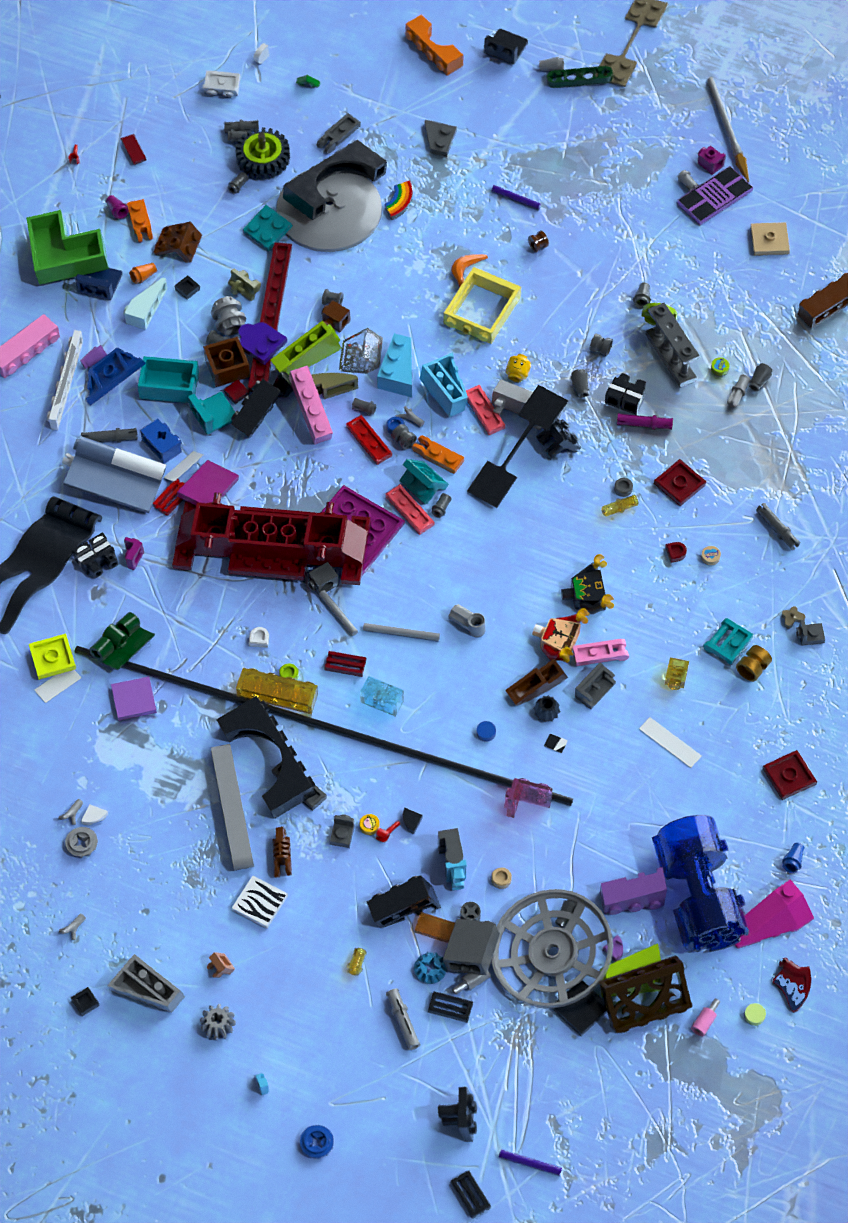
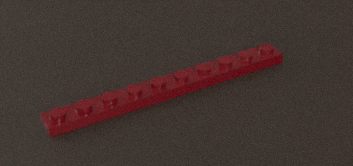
[248,242,292,392]

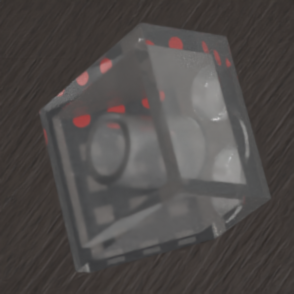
[339,328,383,374]

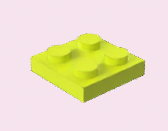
[29,633,76,680]

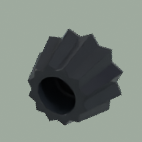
[533,695,561,722]

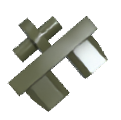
[228,268,261,301]

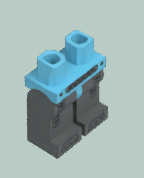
[438,828,467,890]

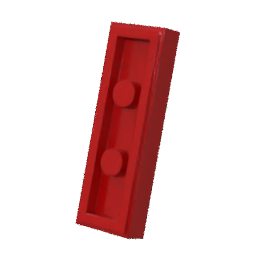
[346,415,392,465]

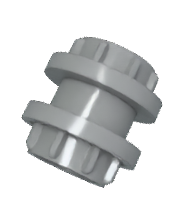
[211,296,246,335]

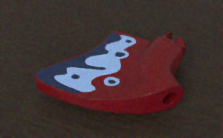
[772,957,812,1013]

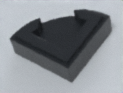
[403,807,423,834]

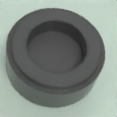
[614,478,633,497]

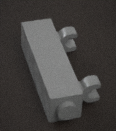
[491,379,562,430]

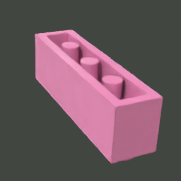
[0,314,60,378]
[289,366,333,445]

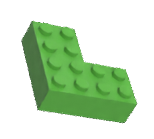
[26,210,109,285]

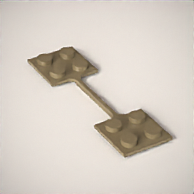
[596,0,669,87]

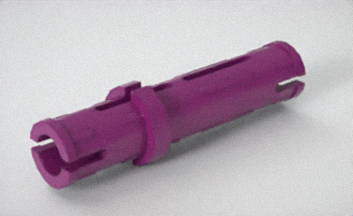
[617,413,673,430]

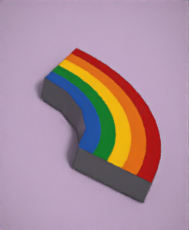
[385,180,413,220]

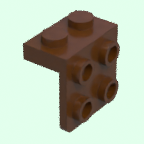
[153,221,202,263]

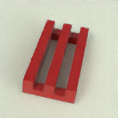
[153,479,185,516]

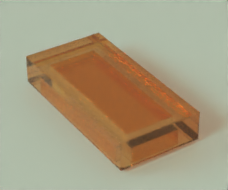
[415,912,455,943]

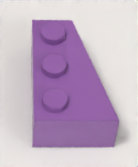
[600,867,667,915]

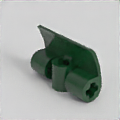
[89,612,155,670]

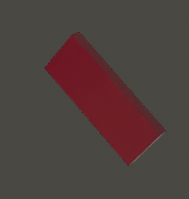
[121,134,147,165]

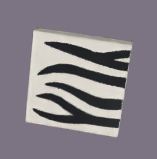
[232,876,288,929]

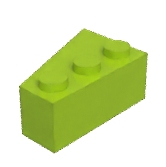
[600,943,662,998]

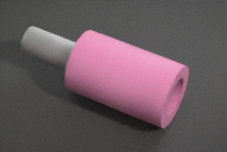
[691,998,720,1037]

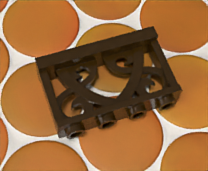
[599,955,693,1033]

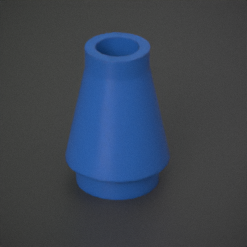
[782,842,805,873]

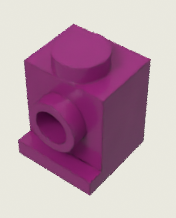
[697,145,726,175]

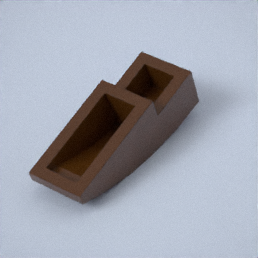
[505,659,568,706]

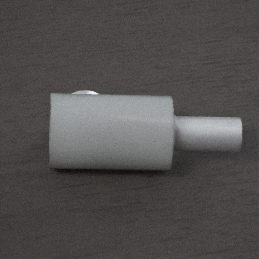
[452,971,490,995]

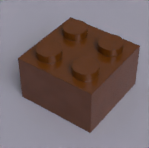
[203,336,250,387]

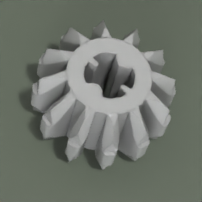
[200,1003,236,1040]

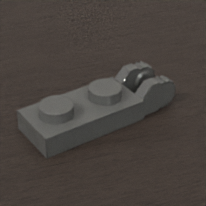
[316,113,361,154]

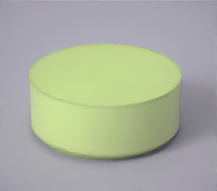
[745,1003,766,1026]

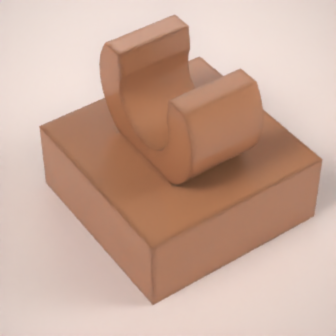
[207,952,235,978]

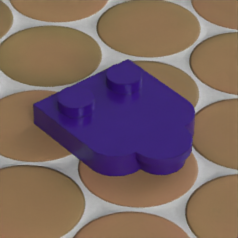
[239,322,288,365]

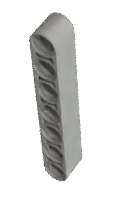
[211,744,254,871]

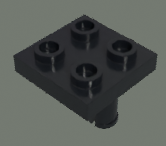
[536,418,581,459]
[438,1086,477,1142]

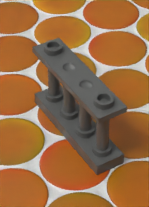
[645,302,700,388]

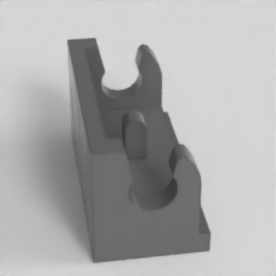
[575,662,616,709]

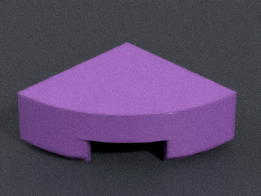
[603,935,623,962]

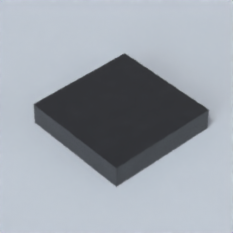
[552,980,607,1036]

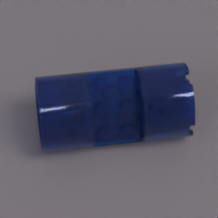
[651,815,749,953]

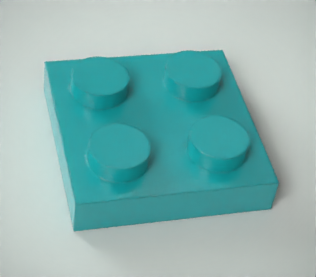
[243,205,292,251]

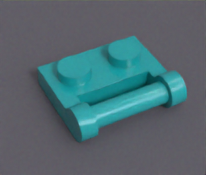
[703,618,754,665]

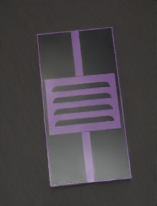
[677,166,753,225]

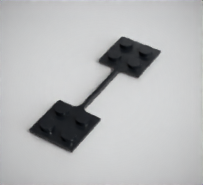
[467,384,568,508]

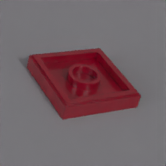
[653,459,707,506]
[762,750,817,800]

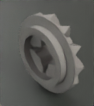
[65,827,98,858]

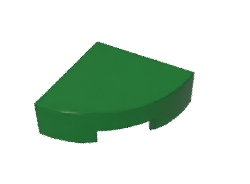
[296,75,320,88]

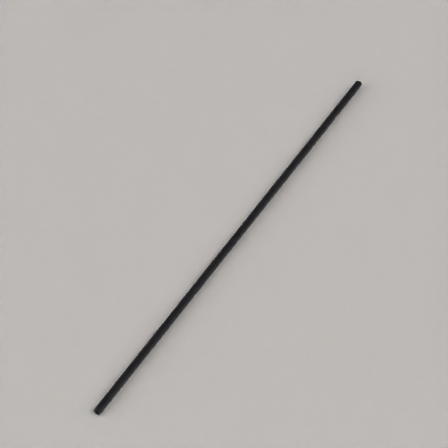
[75,646,574,806]

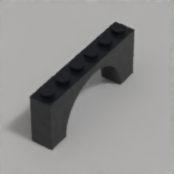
[283,139,387,221]
[216,696,316,818]

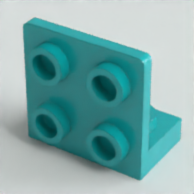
[188,392,235,435]

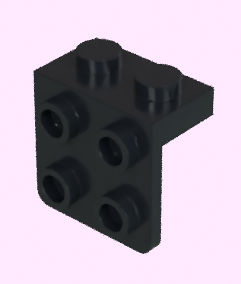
[484,29,528,64]

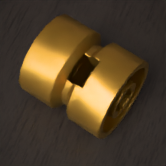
[736,645,772,682]

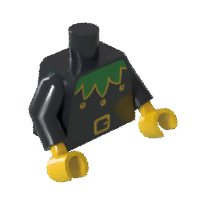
[561,554,614,615]

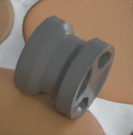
[460,902,481,921]

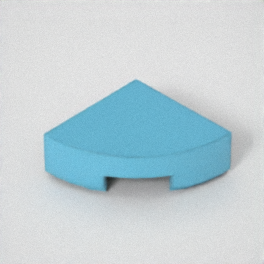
[255,1073,269,1095]

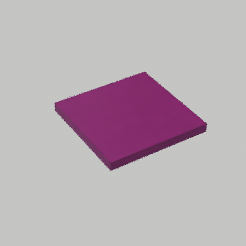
[321,485,405,576]

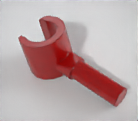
[68,144,80,164]
[376,821,400,842]

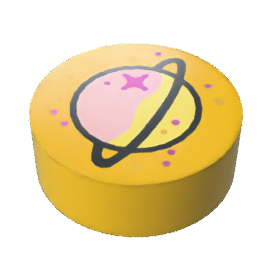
[360,814,380,835]

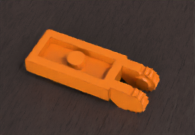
[127,199,153,242]
[411,435,464,474]

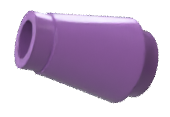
[80,345,107,369]

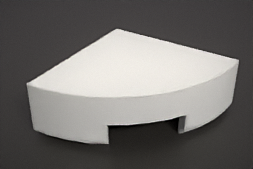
[81,804,108,825]

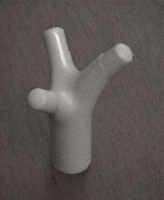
[396,406,425,427]
[58,799,84,825]
[59,913,86,940]

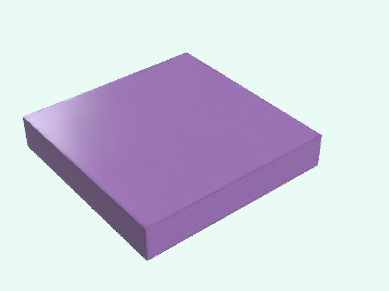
[111,676,157,721]

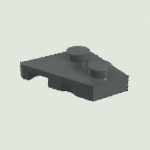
[425,119,457,157]

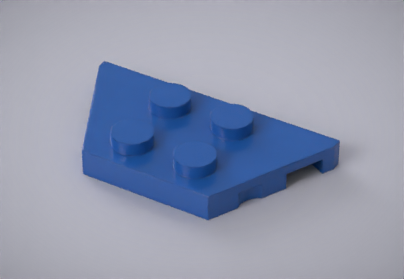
[86,348,146,405]

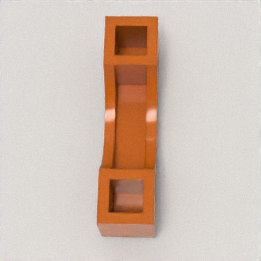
[405,14,463,75]

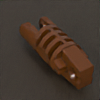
[272,827,292,878]

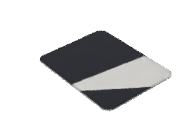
[544,734,568,753]

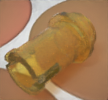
[347,948,367,975]

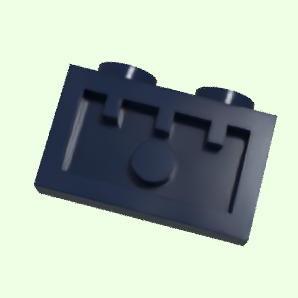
[75,268,123,300]

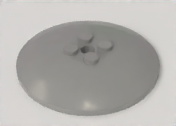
[277,171,382,252]

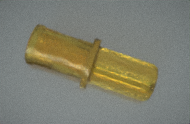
[601,495,639,517]

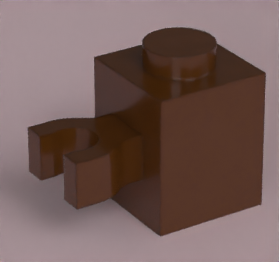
[322,300,351,333]

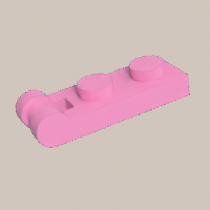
[572,639,629,666]

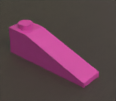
[725,880,814,948]

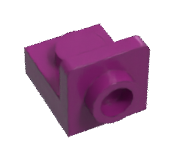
[124,537,144,570]

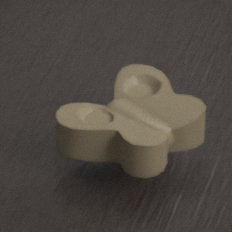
[782,606,806,629]

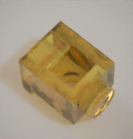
[665,657,689,690]

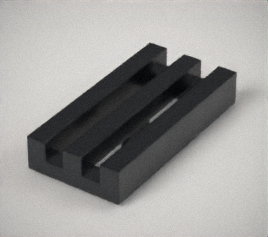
[428,991,473,1023]
[451,1170,491,1219]

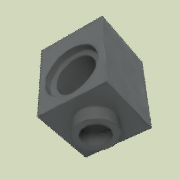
[308,562,339,595]

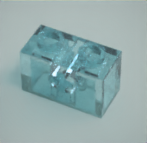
[360,676,404,717]

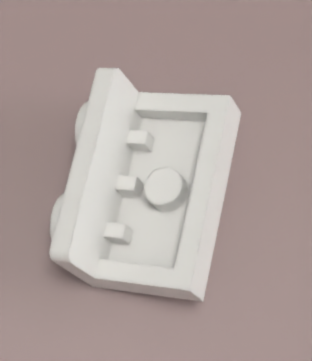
[202,70,241,97]

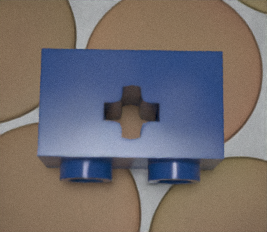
[140,419,182,464]

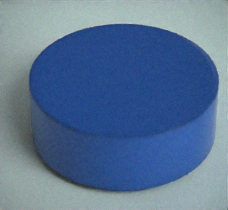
[386,417,405,434]
[477,721,496,742]

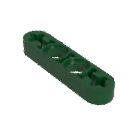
[547,66,613,88]

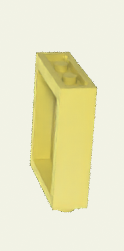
[444,267,521,344]

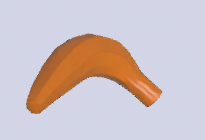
[451,254,488,288]

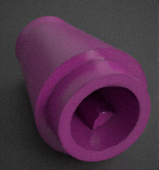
[106,195,128,219]

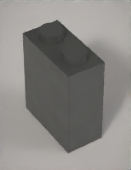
[443,919,500,975]

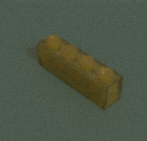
[236,668,318,714]

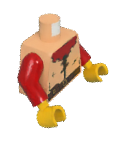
[532,608,590,663]

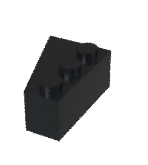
[231,378,283,438]
[366,875,441,928]

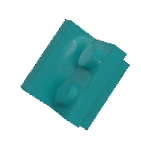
[399,459,449,504]

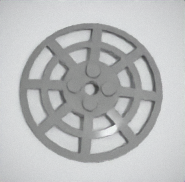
[491,889,613,1008]

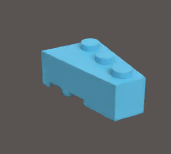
[377,333,412,397]
[420,352,468,417]

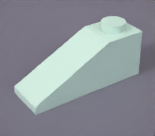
[123,278,167,330]

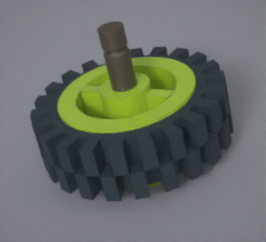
[236,127,290,180]

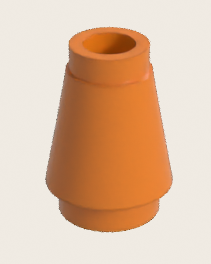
[129,263,157,284]

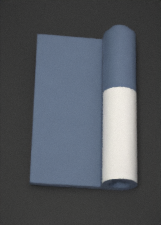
[63,436,167,513]

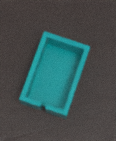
[138,356,199,403]

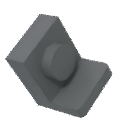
[796,620,825,646]
[330,814,355,848]

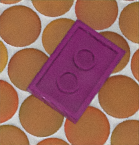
[177,460,239,505]

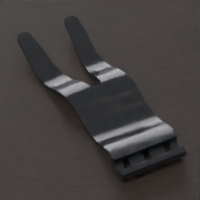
[0,496,102,634]

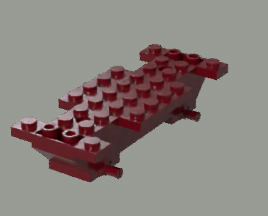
[172,492,371,585]

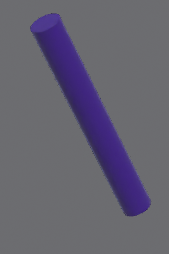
[491,185,541,210]
[499,1149,563,1176]

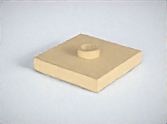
[750,222,790,255]

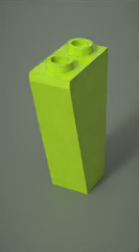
[271,320,342,375]

